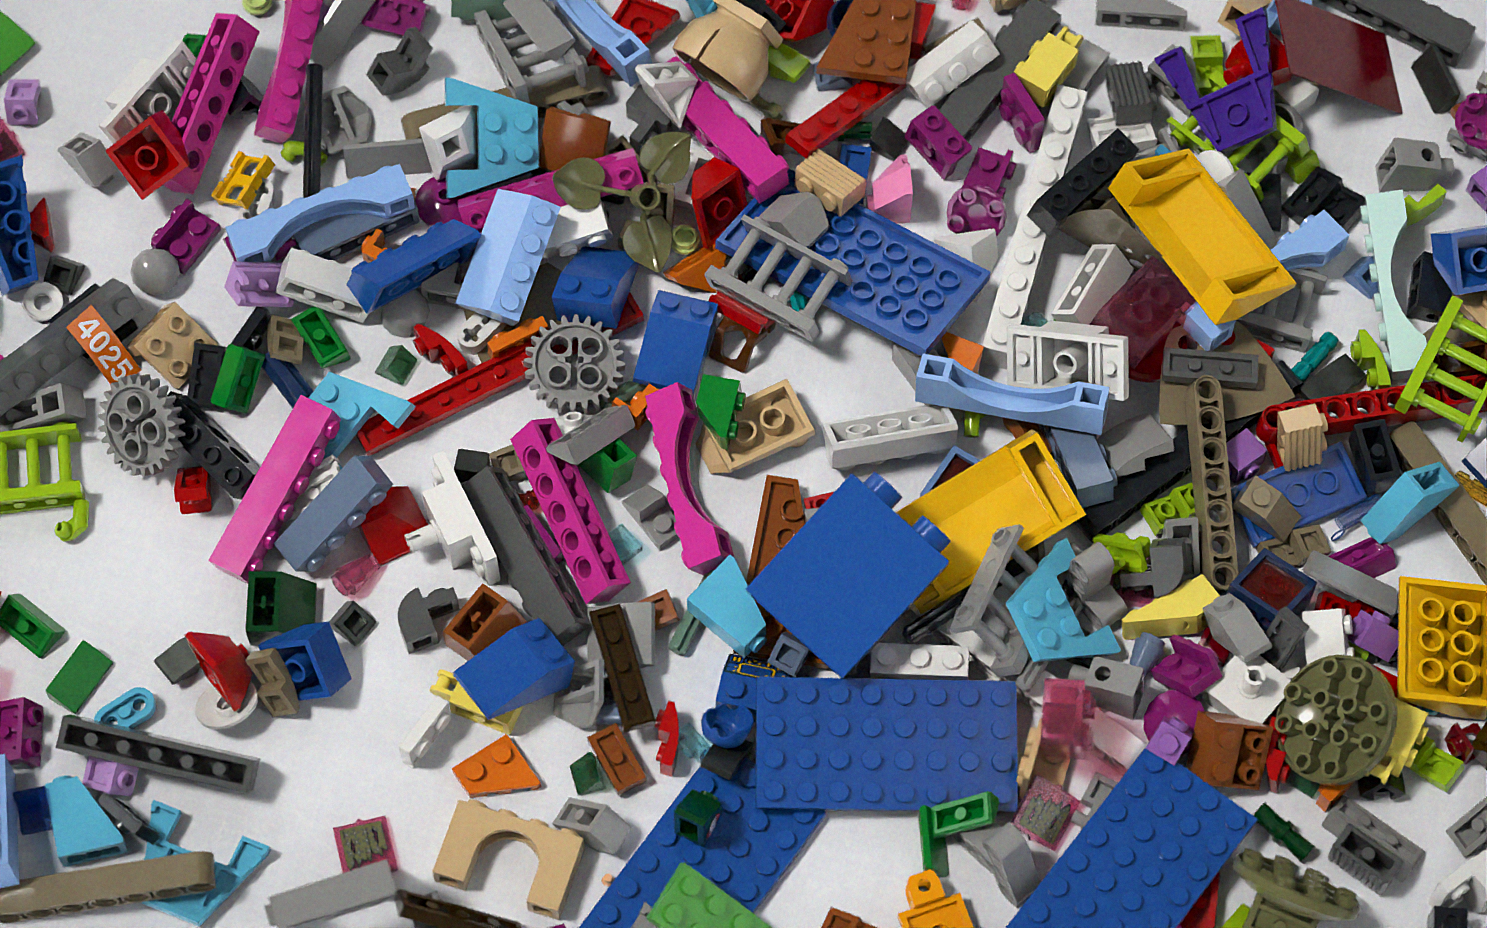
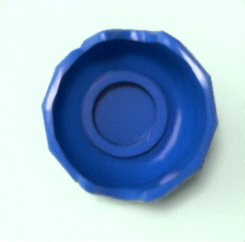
[701,702,754,748]

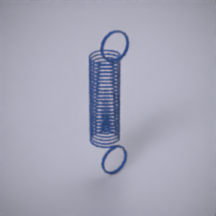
[1331,494,1381,541]

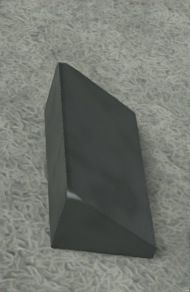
[1411,44,1460,114]

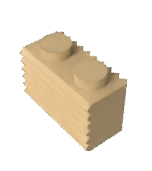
[794,148,866,217]
[1277,403,1328,472]

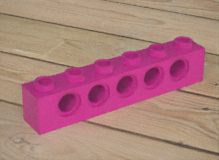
[164,13,260,194]
[458,148,644,233]
[510,418,631,605]

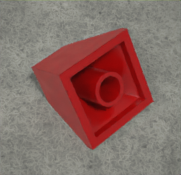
[766,0,835,42]
[105,110,190,200]
[691,157,748,249]
[357,486,428,567]
[184,631,253,712]

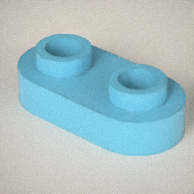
[94,687,156,729]

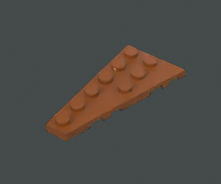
[816,0,916,85]
[733,475,828,669]

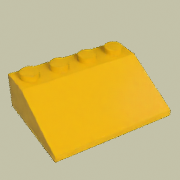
[1397,576,1487,720]

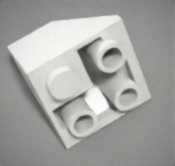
[419,106,478,181]

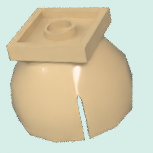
[673,0,783,102]

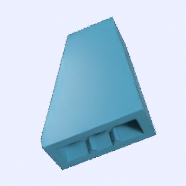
[1360,462,1460,544]
[687,555,767,659]
[45,776,128,867]

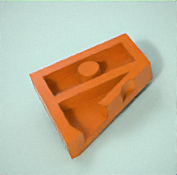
[452,734,541,798]

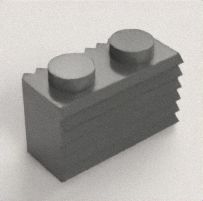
[1105,61,1157,125]
[1328,823,1404,895]

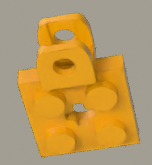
[897,870,974,928]

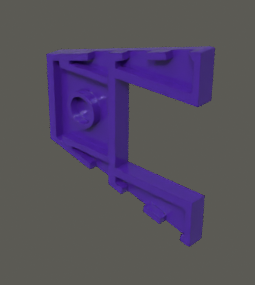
[1154,7,1277,154]

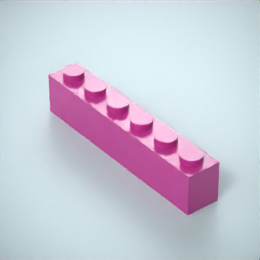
[666,56,789,204]
[208,395,341,584]

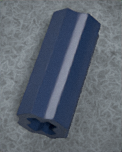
[262,352,313,409]

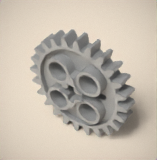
[524,314,625,414]
[98,373,185,477]

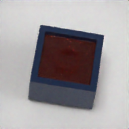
[1226,547,1317,633]

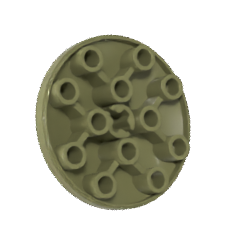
[1275,655,1397,785]
[1232,848,1361,928]

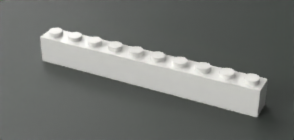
[980,84,1087,370]

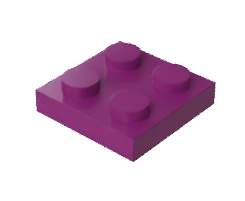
[999,72,1045,154]

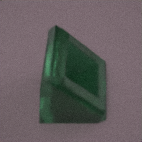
[375,345,417,386]
[569,752,606,796]

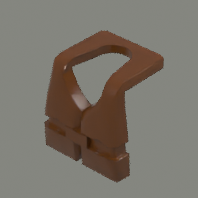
[708,316,776,372]

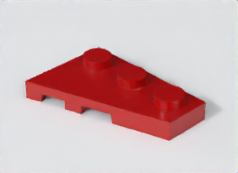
[585,0,681,77]

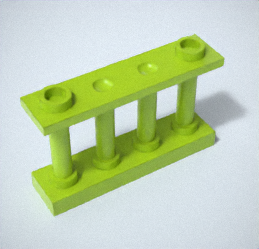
[1167,69,1310,202]
[1394,295,1487,443]
[0,421,85,514]

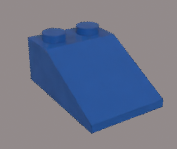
[552,246,639,328]
[633,290,718,395]
[453,618,575,720]

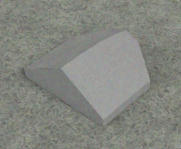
[321,85,372,155]
[759,192,829,249]
[554,659,604,728]

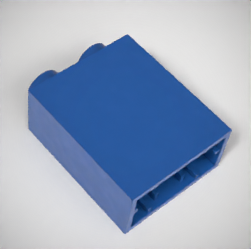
[746,471,951,679]

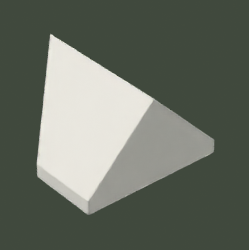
[635,62,698,129]
[934,228,998,303]

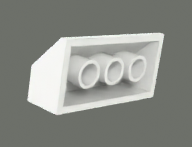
[822,404,958,470]

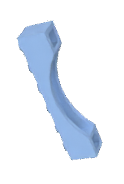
[551,0,653,87]
[225,164,415,262]
[1183,210,1349,351]
[915,354,1110,435]

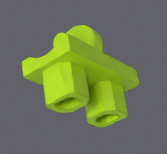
[1092,532,1151,574]

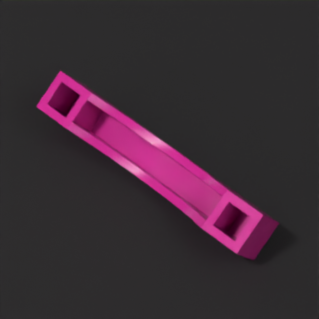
[253,0,323,144]
[645,382,734,575]

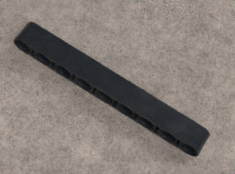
[1074,360,1304,543]

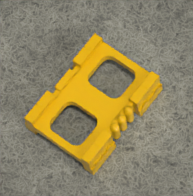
[211,151,275,209]

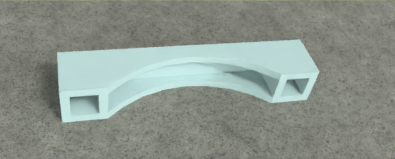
[1360,189,1427,380]

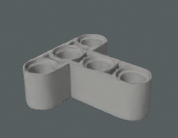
[1061,542,1128,630]
[952,822,1041,906]

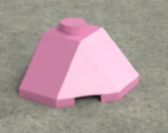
[866,154,913,223]

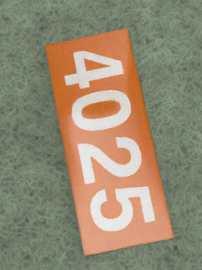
[66,305,141,384]

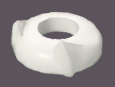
[22,282,63,321]

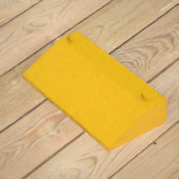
[1108,148,1297,325]
[895,430,1086,614]

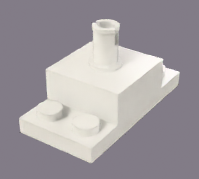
[99,40,197,144]
[1007,320,1129,401]
[404,451,501,586]
[1200,655,1307,725]
[1428,849,1487,915]

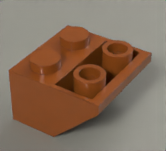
[443,583,527,661]
[1186,711,1273,790]

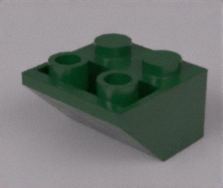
[245,571,317,645]

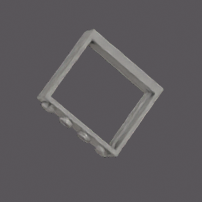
[264,859,397,928]

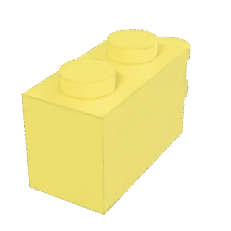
[1014,26,1084,108]
[429,669,523,735]
[1366,698,1429,784]

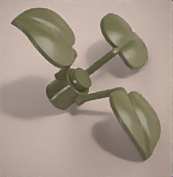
[552,132,691,272]

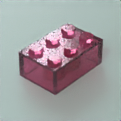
[1089,256,1196,369]
[1040,678,1096,760]

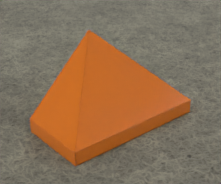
[663,243,727,293]
[942,332,984,374]

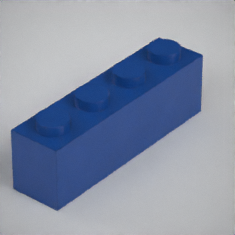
[0,155,39,296]

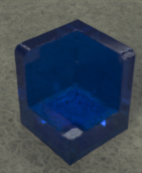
[12,786,53,835]

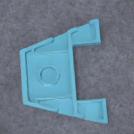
[444,78,539,198]
[308,372,416,469]
[1005,538,1121,662]
[140,800,271,927]

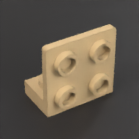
[125,302,218,389]
[1016,718,1074,805]

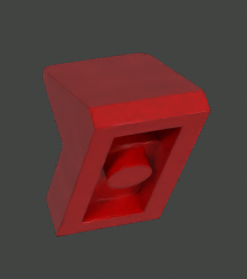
[28,197,55,252]
[174,466,212,514]

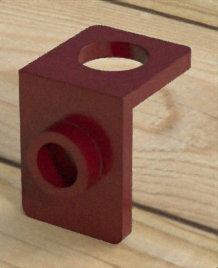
[1444,723,1481,765]

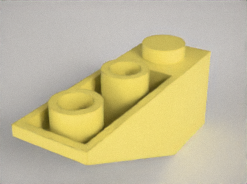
[1121,574,1220,640]

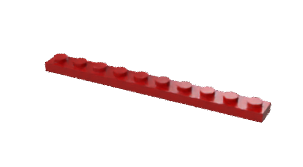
[356,292,644,456]

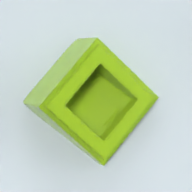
[1285,149,1320,184]

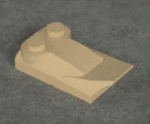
[695,379,815,474]

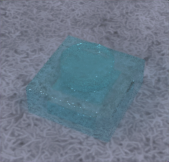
[609,523,643,565]
[679,722,710,764]

